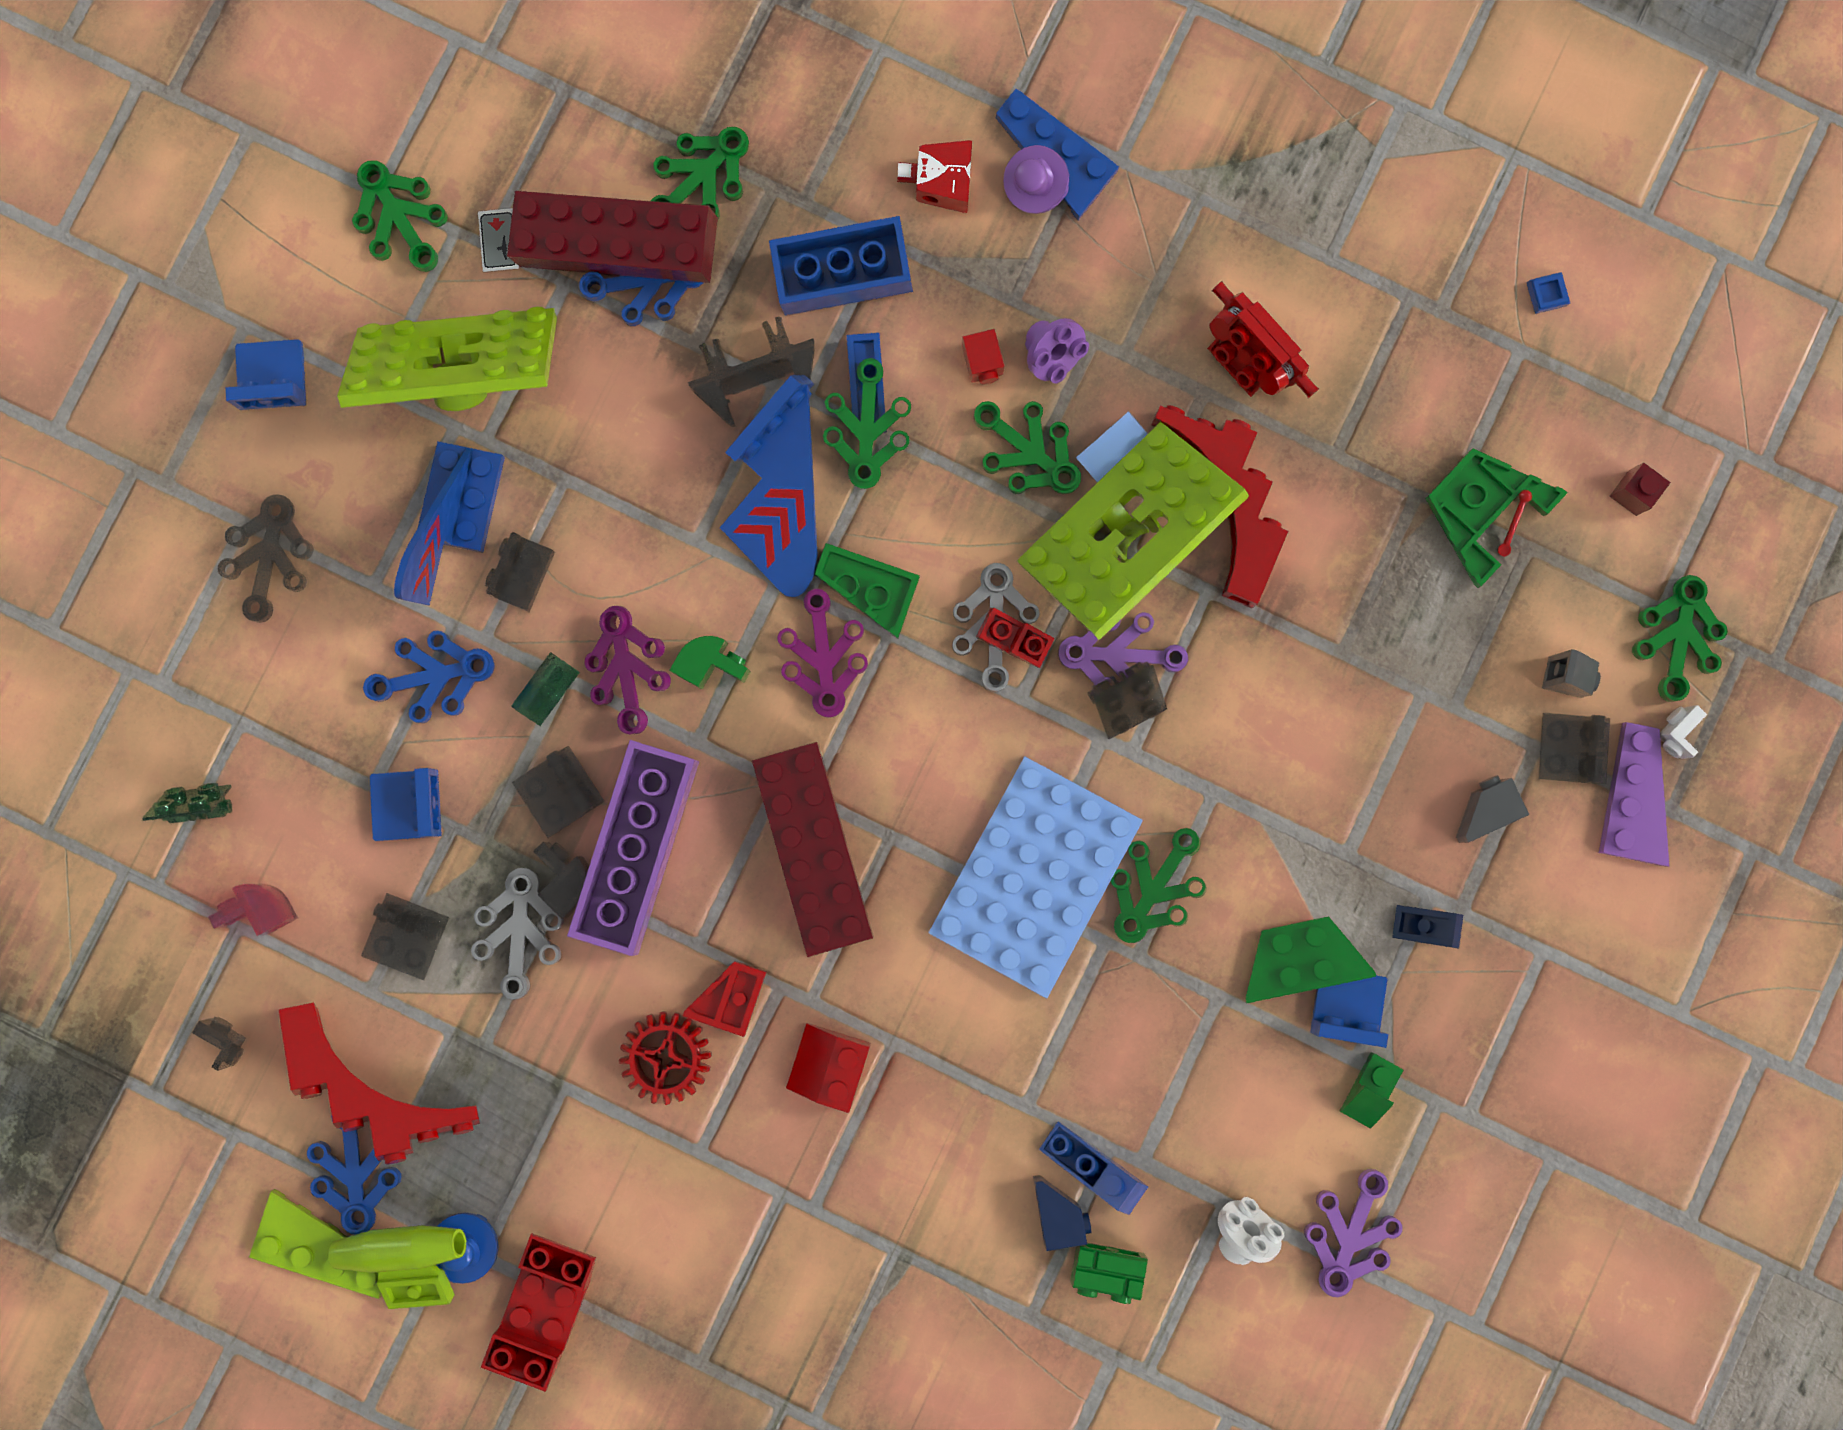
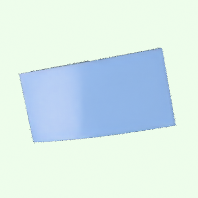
[1076,411,1148,482]

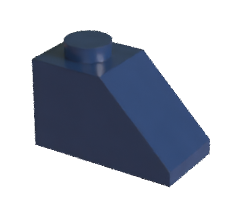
[1033,1175,1092,1251]

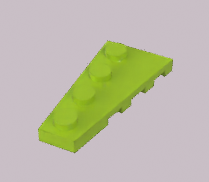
[249,1189,382,1299]

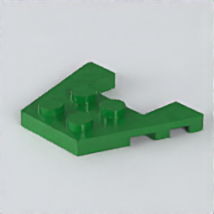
[1425,448,1568,588]

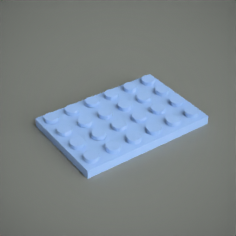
[929,756,1143,999]

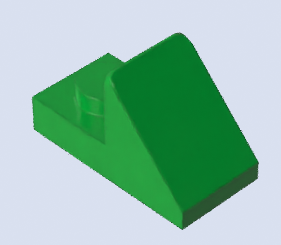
[1340,1052,1404,1129]

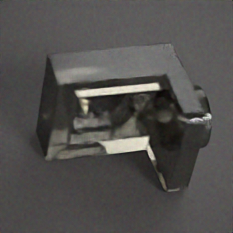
[192,1017,246,1071]

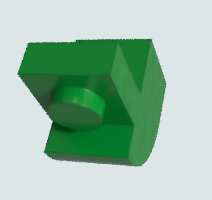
[669,636,751,689]

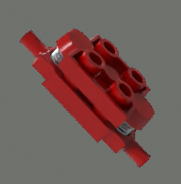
[1207,281,1319,398]

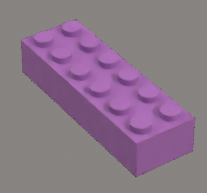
[567,740,699,956]

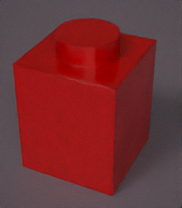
[962,329,1004,385]

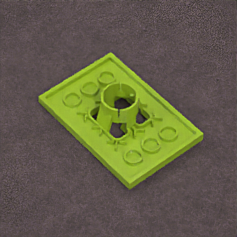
[337,307,557,411]
[1017,422,1249,640]

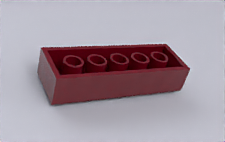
[507,191,718,283]
[752,742,874,957]

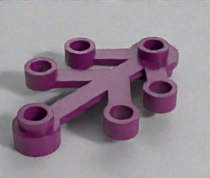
[777,589,868,718]
[584,606,671,734]

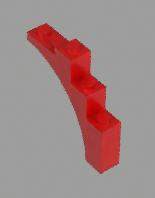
[1151,405,1289,609]
[279,1002,480,1165]

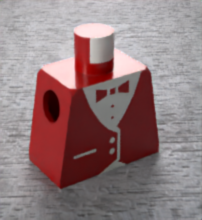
[897,140,972,213]

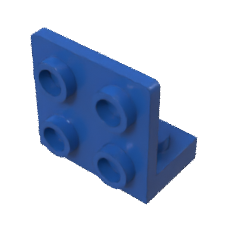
[225,339,306,410]
[370,768,442,841]
[1310,975,1389,1048]

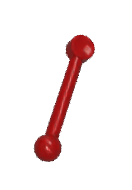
[1497,490,1532,557]

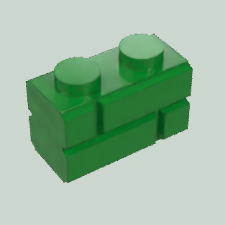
[1070,1243,1148,1304]

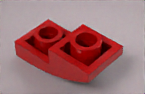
[976,607,1055,668]

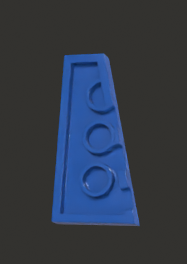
[996,88,1119,221]

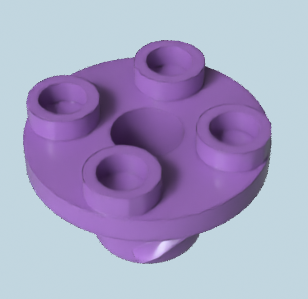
[1003,145,1069,214]
[1025,318,1089,384]

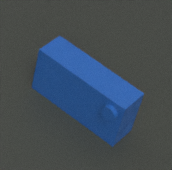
[769,216,913,316]

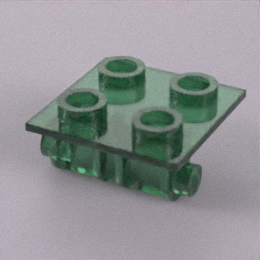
[142,783,232,824]

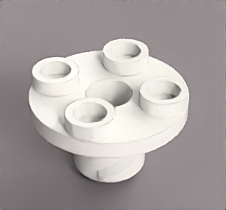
[1218,1197,1285,1265]

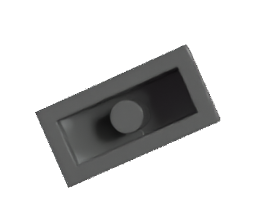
[1542,649,1601,698]
[1456,775,1529,843]

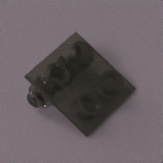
[1087,661,1167,740]
[1539,713,1610,785]
[512,746,605,838]
[361,893,449,980]

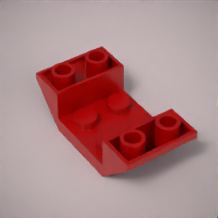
[481,1233,596,1392]

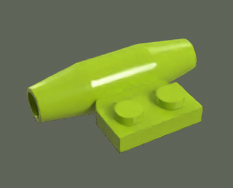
[328,1225,466,1309]

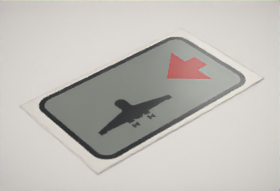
[478,208,519,272]

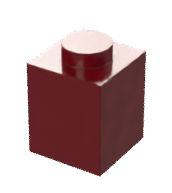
[1610,462,1671,516]

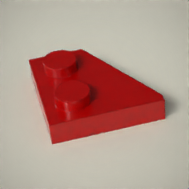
[682,961,767,1037]

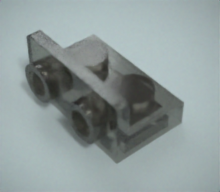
[485,532,555,612]

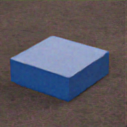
[1527,272,1570,314]

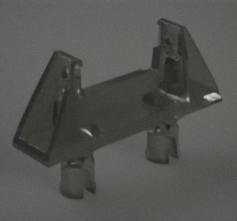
[688,317,815,428]

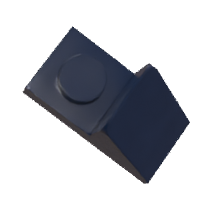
[1392,905,1464,949]

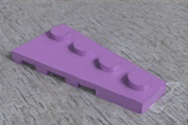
[1599,722,1669,867]

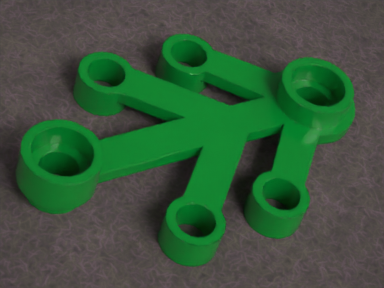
[651,127,749,219]
[352,161,448,272]
[823,358,911,489]
[974,401,1081,494]
[1632,575,1728,702]
[1111,828,1207,943]

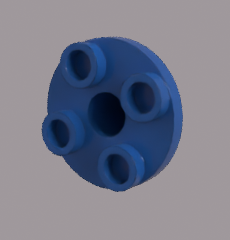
[436,1213,498,1284]

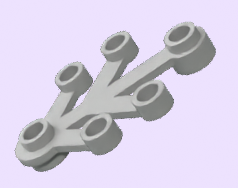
[952,563,1040,692]
[471,868,564,1000]

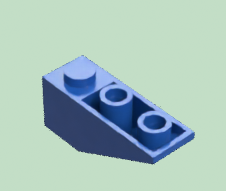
[1039,1122,1148,1215]

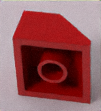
[786,1023,871,1113]

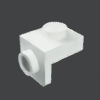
[1660,705,1707,759]

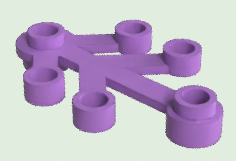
[1058,612,1188,700]
[1304,1169,1403,1297]

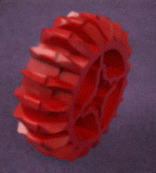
[619,1011,712,1105]

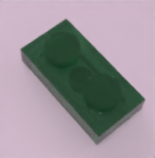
[511,652,580,726]

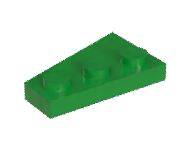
[815,543,920,639]

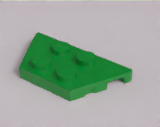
[1245,916,1376,1003]

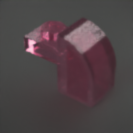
[208,883,298,936]

